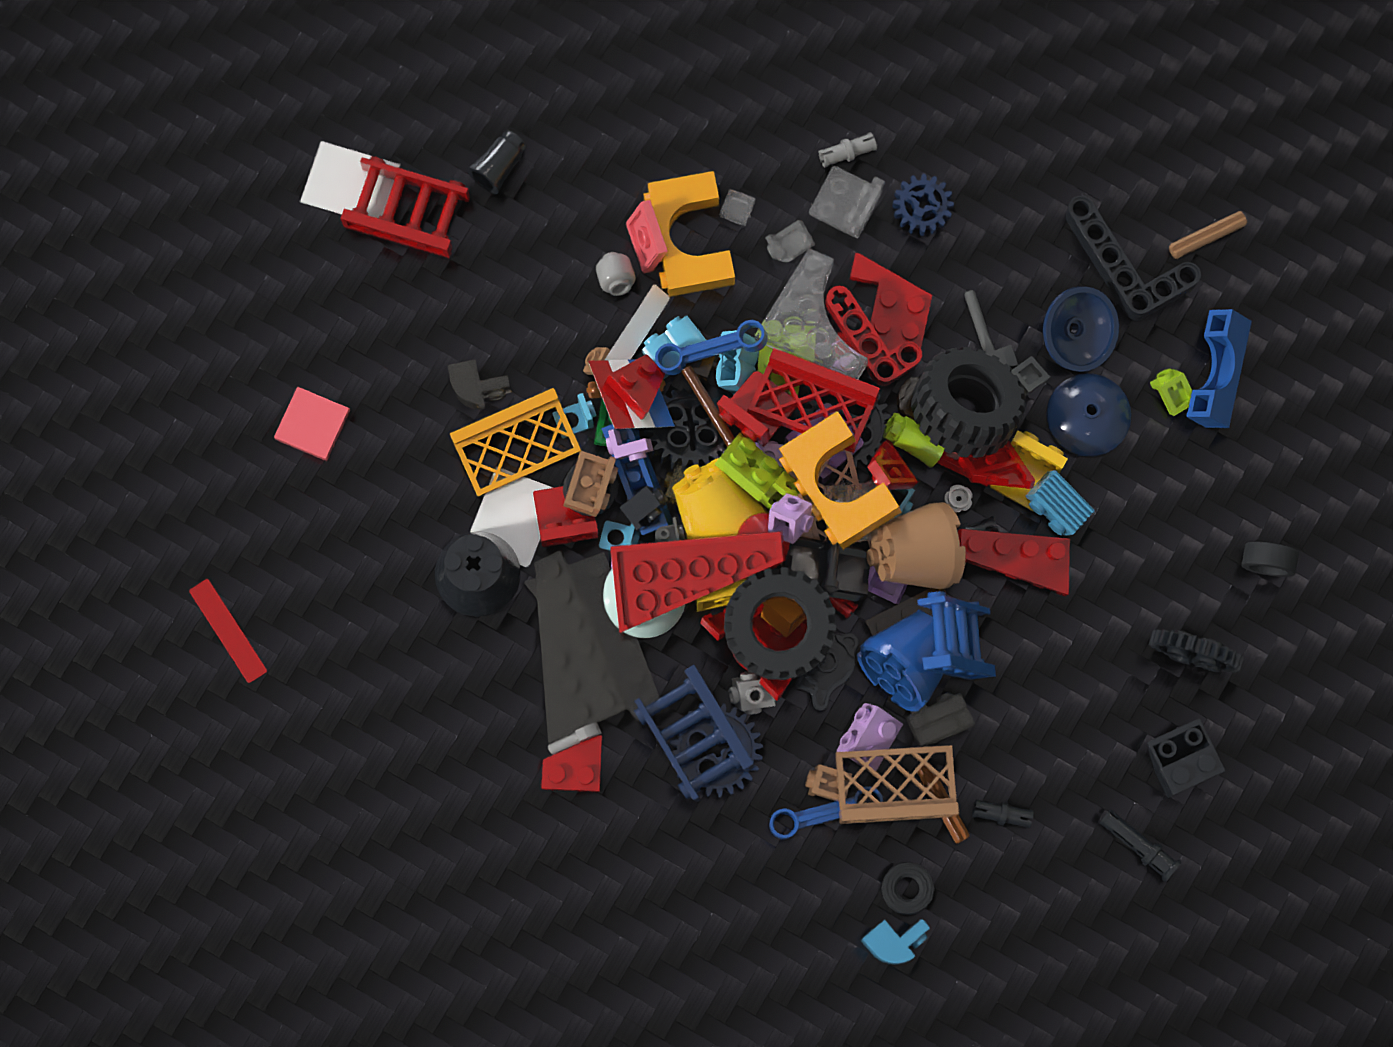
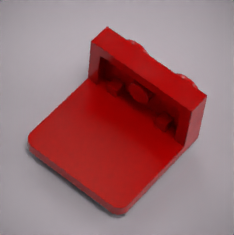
[717,371,797,447]

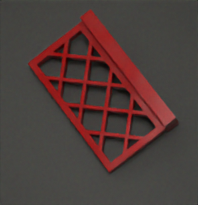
[747,348,880,453]

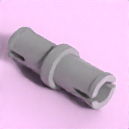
[819,133,877,167]

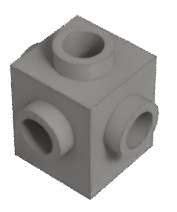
[729,671,775,714]

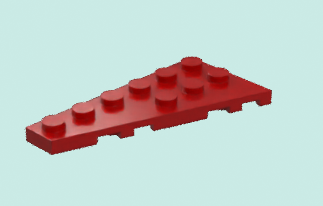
[610,531,786,633]

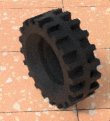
[724,567,836,680]

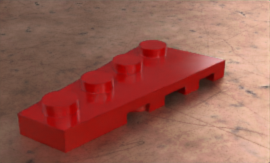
[958,529,1070,596]

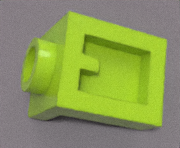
[1150,369,1192,416]

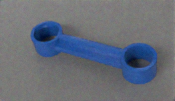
[655,320,768,375]
[769,787,883,839]

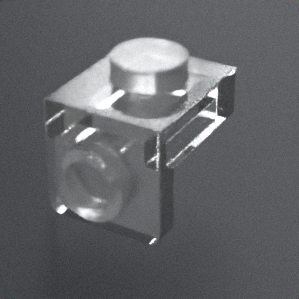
[766,220,815,262]

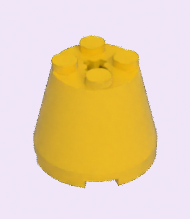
[672,458,769,539]

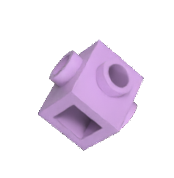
[768,493,813,544]

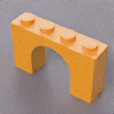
[644,171,735,297]
[779,411,902,549]

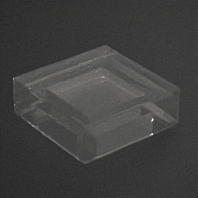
[720,189,756,226]

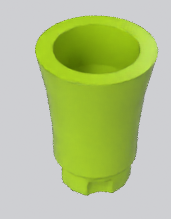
[883,413,945,468]

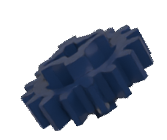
[892,174,954,236]

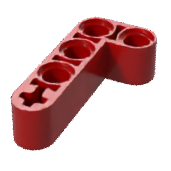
[825,286,922,386]

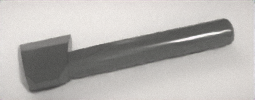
[964,290,1018,367]

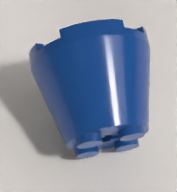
[857,610,944,712]

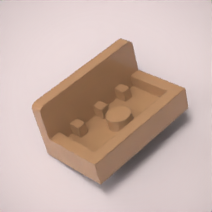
[563,451,618,517]

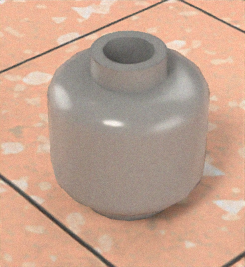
[596,252,635,296]

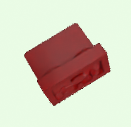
[533,486,598,547]

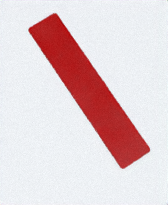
[189,579,267,683]

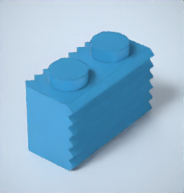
[1026,470,1094,535]

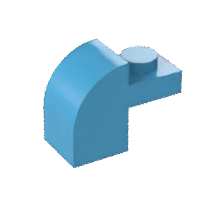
[861,919,929,964]

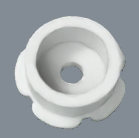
[945,485,973,512]

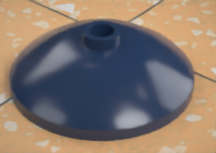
[1043,287,1119,372]
[1046,374,1131,457]

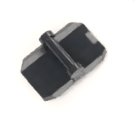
[784,536,870,601]

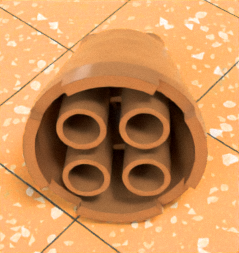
[867,502,965,589]

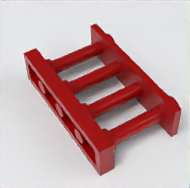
[340,157,470,258]

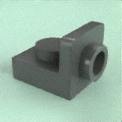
[1011,356,1050,398]

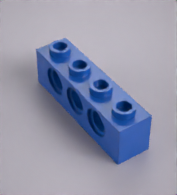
[602,424,673,535]

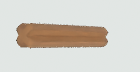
[1169,211,1247,259]

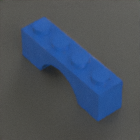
[1187,309,1252,428]

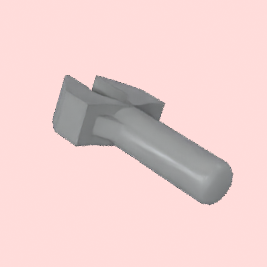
[548,723,601,755]

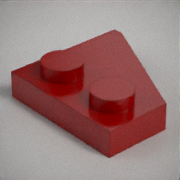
[868,439,918,490]

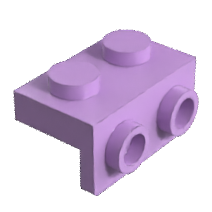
[837,703,903,771]

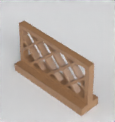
[835,745,959,824]

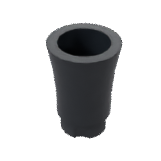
[467,130,527,194]

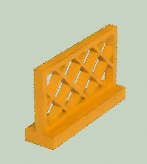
[450,388,581,497]

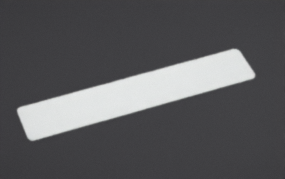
[605,285,670,360]

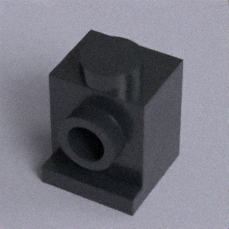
[620,486,668,530]

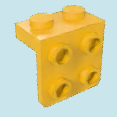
[989,431,1068,512]

